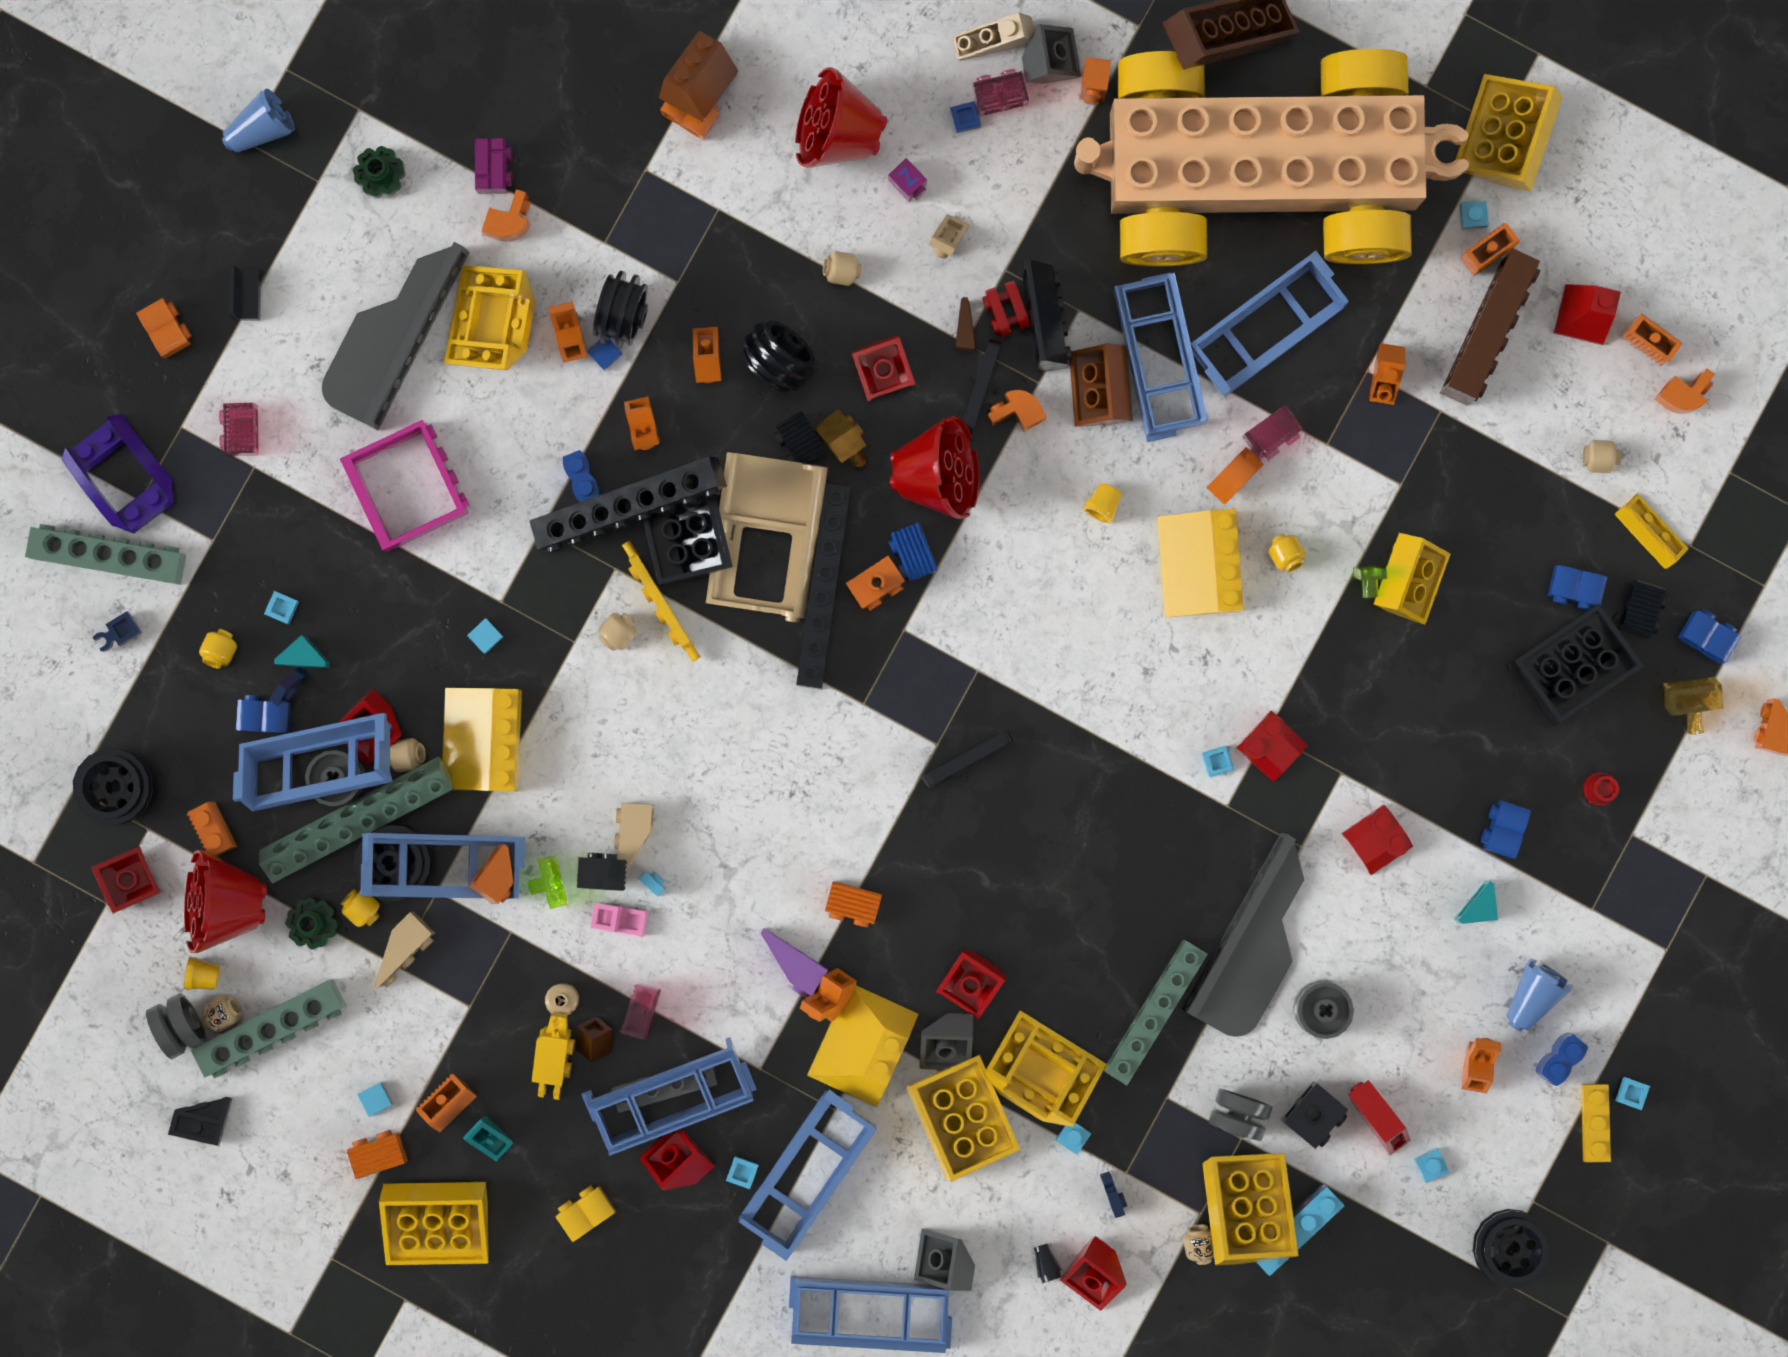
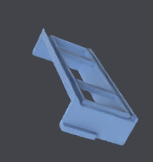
[1191,251,1349,397]
[1113,272,1208,442]
[233,713,393,812]
[360,833,525,899]
[582,1037,757,1156]
[738,1090,877,1261]
[789,1276,952,1353]

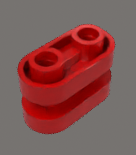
[982,280,1031,338]

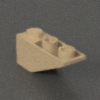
[953,12,1034,60]
[614,803,654,875]
[375,911,435,988]

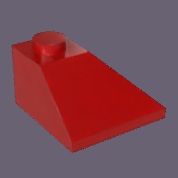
[1553,284,1621,345]
[338,689,402,766]
[639,1128,715,1191]
[1060,1236,1127,1311]

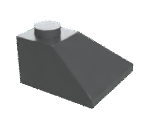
[1022,24,1081,84]
[920,1013,973,1070]
[914,1229,975,1291]

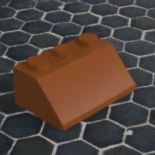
[659,31,738,122]
[1070,343,1133,427]

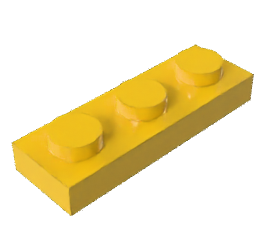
[1581,1084,1611,1162]

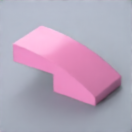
[590,903,649,936]

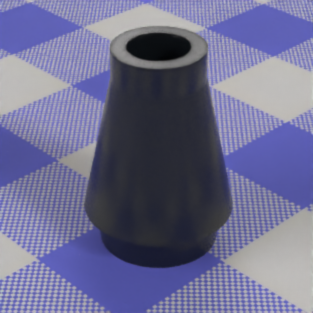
[1033,1243,1062,1284]

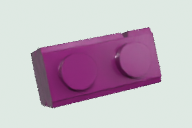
[475,138,513,194]

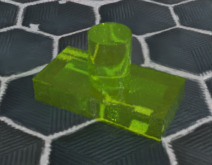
[1353,566,1387,598]
[528,855,568,909]

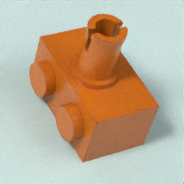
[846,556,905,611]

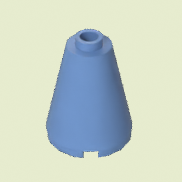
[222,89,295,153]
[1507,958,1573,1032]

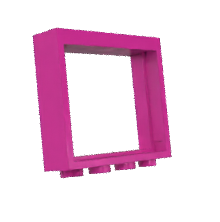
[340,420,470,552]

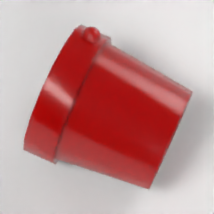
[1583,773,1619,805]

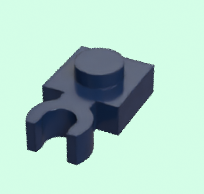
[93,611,142,652]
[270,667,308,706]
[1100,1171,1128,1218]

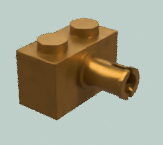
[814,409,868,468]

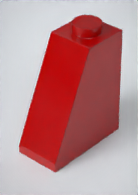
[1348,1080,1411,1155]

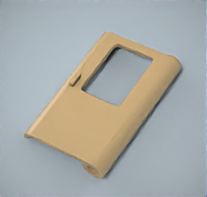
[706,452,828,623]

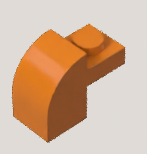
[482,189,531,242]
[548,301,588,363]
[1654,368,1715,414]
[987,390,1047,432]
[624,396,660,450]
[1206,447,1264,505]
[800,968,857,1022]
[1461,1038,1501,1094]

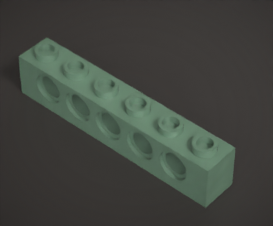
[25,524,186,585]
[1104,940,1208,1085]
[191,979,346,1079]

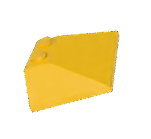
[444,265,536,371]
[807,985,919,1107]
[985,1011,1107,1127]

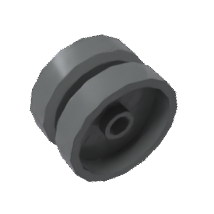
[305,750,366,807]
[1293,980,1354,1039]
[146,993,206,1060]
[1208,1088,1273,1141]

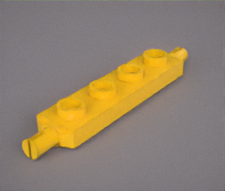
[622,540,701,663]

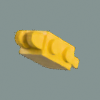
[532,1012,575,1100]

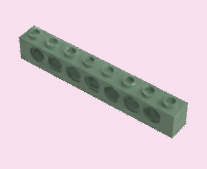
[259,756,453,883]

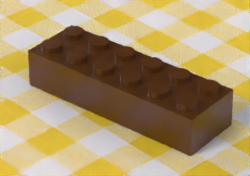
[1163,0,1300,70]
[1440,248,1541,406]

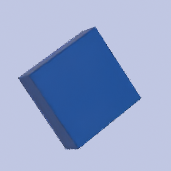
[950,101,981,133]
[587,340,623,371]

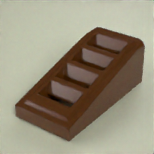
[955,297,976,353]

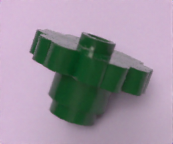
[353,146,406,198]
[285,897,339,949]

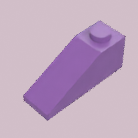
[761,928,828,997]

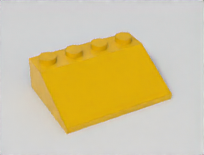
[1456,74,1563,192]
[1157,508,1244,617]
[442,688,522,792]
[905,1055,1021,1182]
[1202,1153,1299,1266]
[379,1182,489,1265]

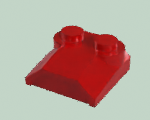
[851,336,916,401]
[1236,711,1308,782]
[1341,805,1414,875]
[91,846,161,914]
[936,949,1007,1020]

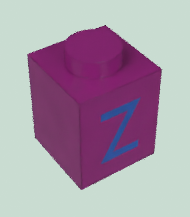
[888,158,927,202]

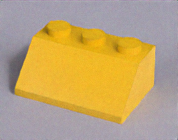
[1374,533,1450,625]

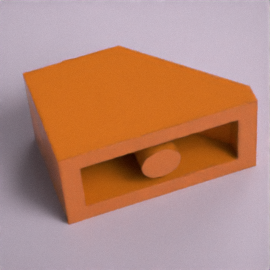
[693,327,721,383]
[468,844,513,904]

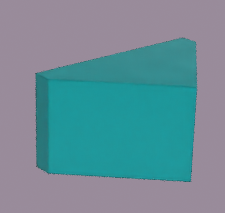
[274,635,330,668]
[1454,880,1498,924]
[463,1115,514,1162]

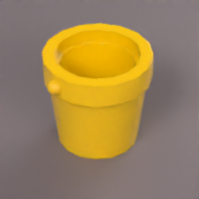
[1082,483,1122,524]
[184,956,220,990]

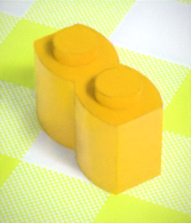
[555,1185,616,1242]

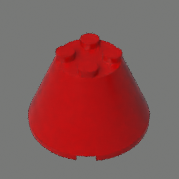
[795,67,887,168]
[890,416,980,519]
[184,850,267,953]

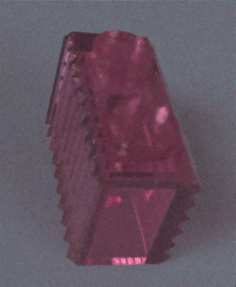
[972,69,1029,116]
[219,403,259,456]
[1242,405,1303,461]
[620,983,661,1040]

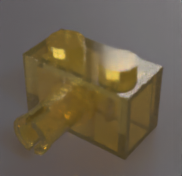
[1663,677,1724,735]

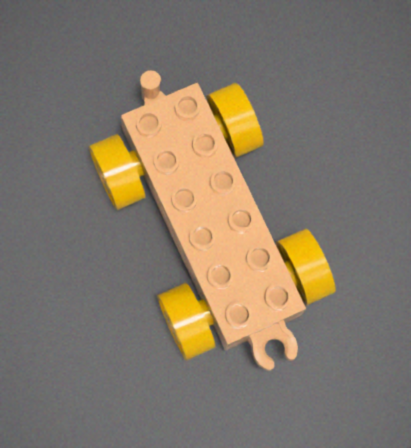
[1074,49,1469,267]

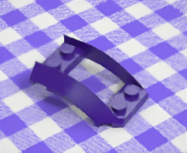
[62,414,174,534]

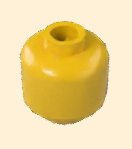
[1268,534,1306,573]
[199,629,237,669]
[341,889,380,927]

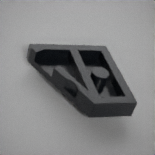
[168,1097,232,1146]

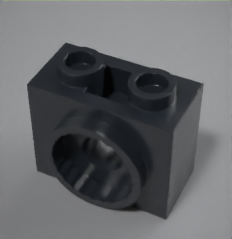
[1281,1081,1348,1149]

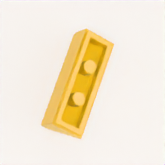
[1615,493,1689,569]

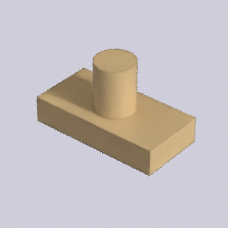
[929,214,969,258]

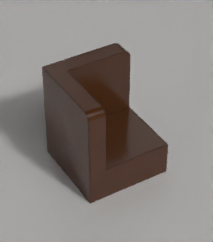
[576,1016,612,1063]

